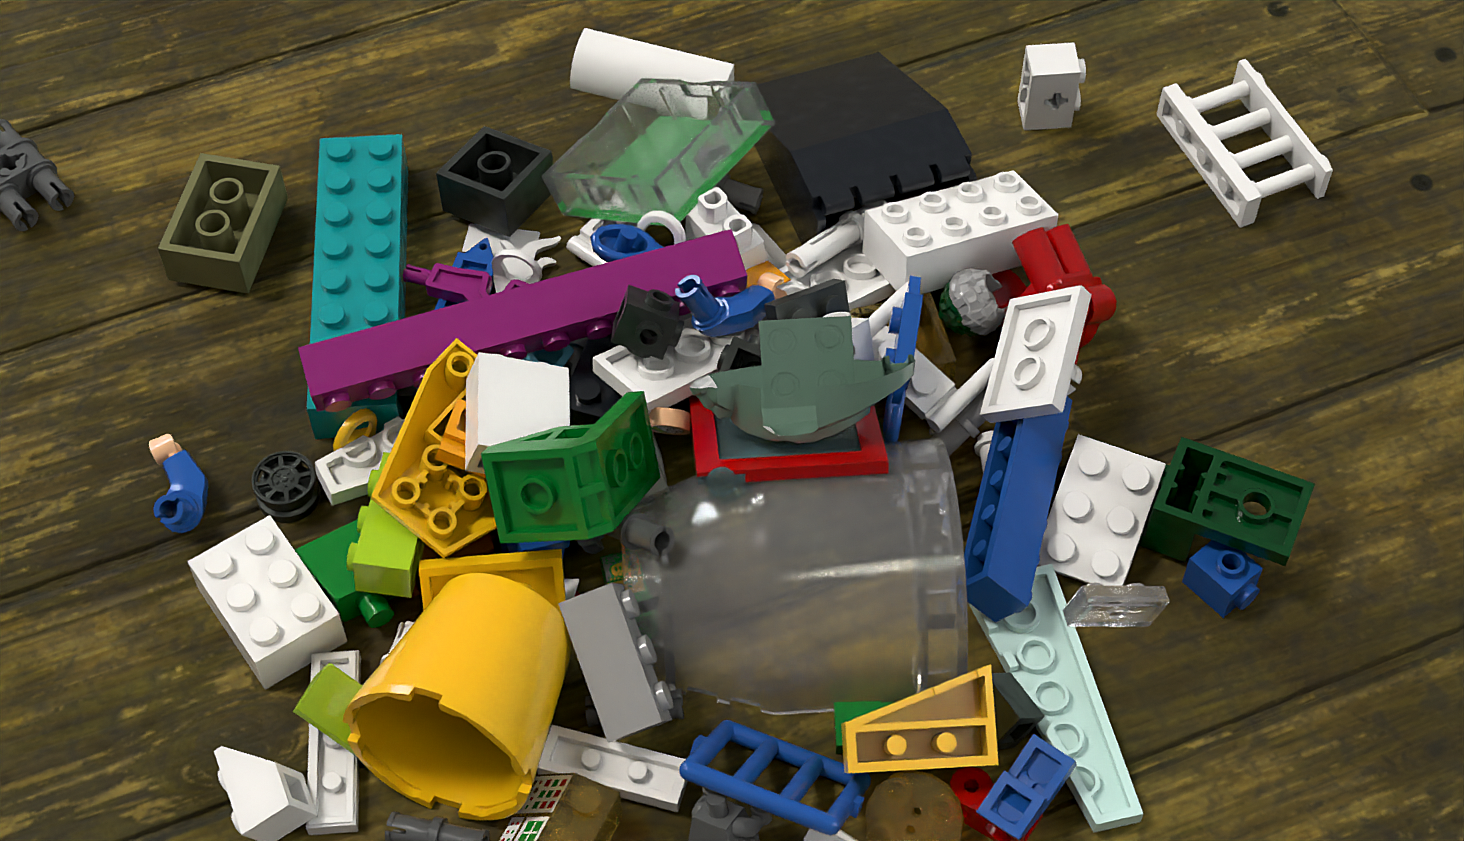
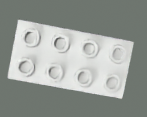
[862,170,1058,295]

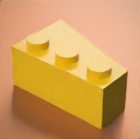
[841,664,999,774]

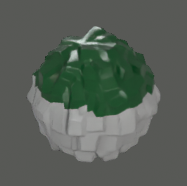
[938,268,1008,337]

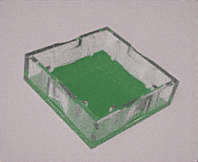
[541,78,775,226]

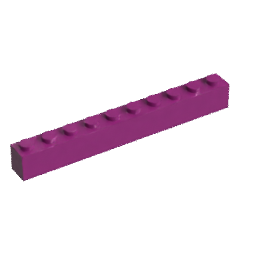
[298,229,747,412]

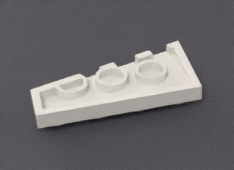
[315,416,405,506]

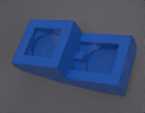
[976,734,1077,841]

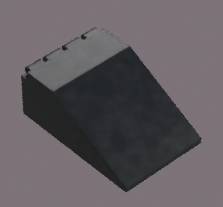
[732,52,977,245]

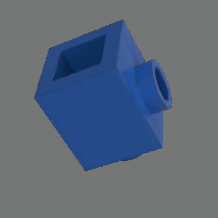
[1182,540,1263,618]

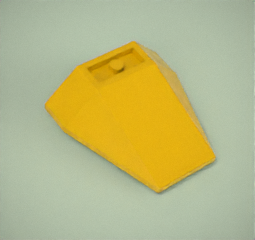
[371,338,497,558]

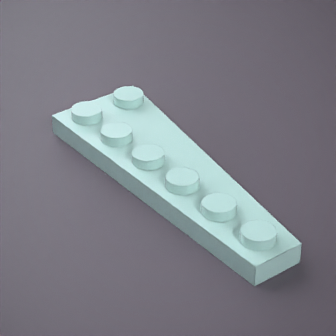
[968,564,1143,832]

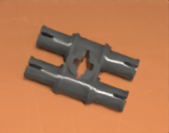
[0,119,74,231]

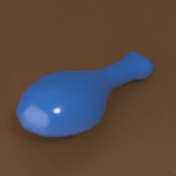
[590,224,663,262]

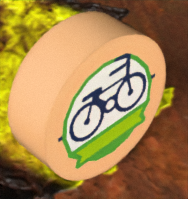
[649,407,691,435]

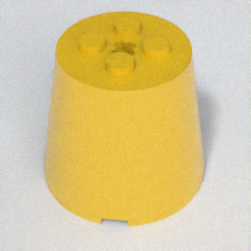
[343,573,574,820]

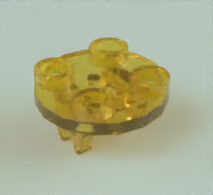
[865,770,964,841]

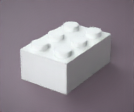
[187,515,347,690]

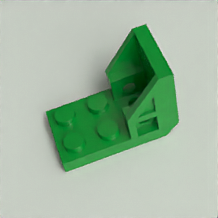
[481,391,661,543]

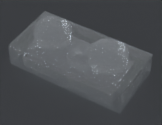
[1062,583,1170,627]

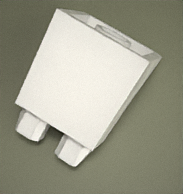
[685,187,788,270]

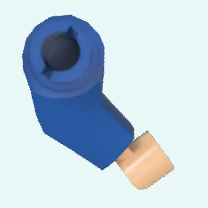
[675,272,787,337]
[149,434,208,533]

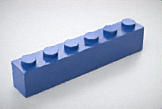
[955,396,1072,622]

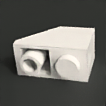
[214,746,317,841]

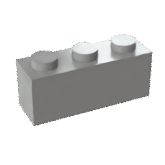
[558,583,673,742]

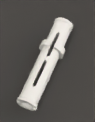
[785,200,887,278]

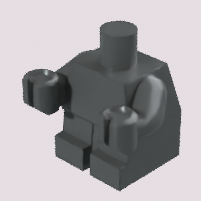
[688,787,772,841]

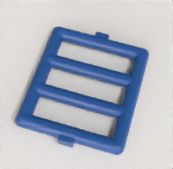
[679,720,871,836]

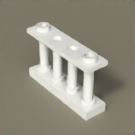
[1156,59,1333,228]

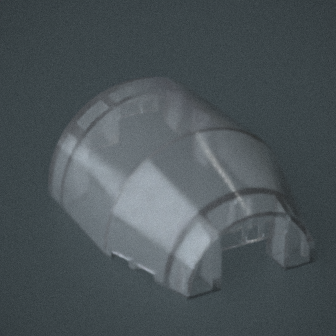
[622,438,968,715]

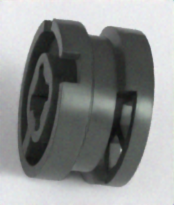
[251,451,321,523]

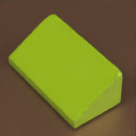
[293,663,363,757]

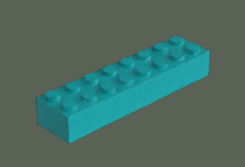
[307,134,408,439]

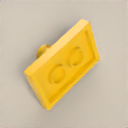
[418,549,566,615]

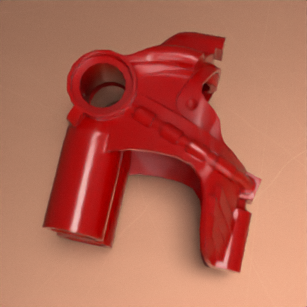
[991,224,1116,365]

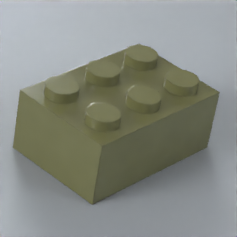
[158,153,288,294]

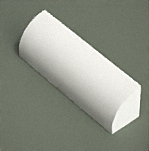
[570,28,734,123]

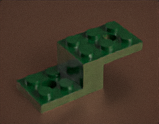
[1087,436,1315,566]

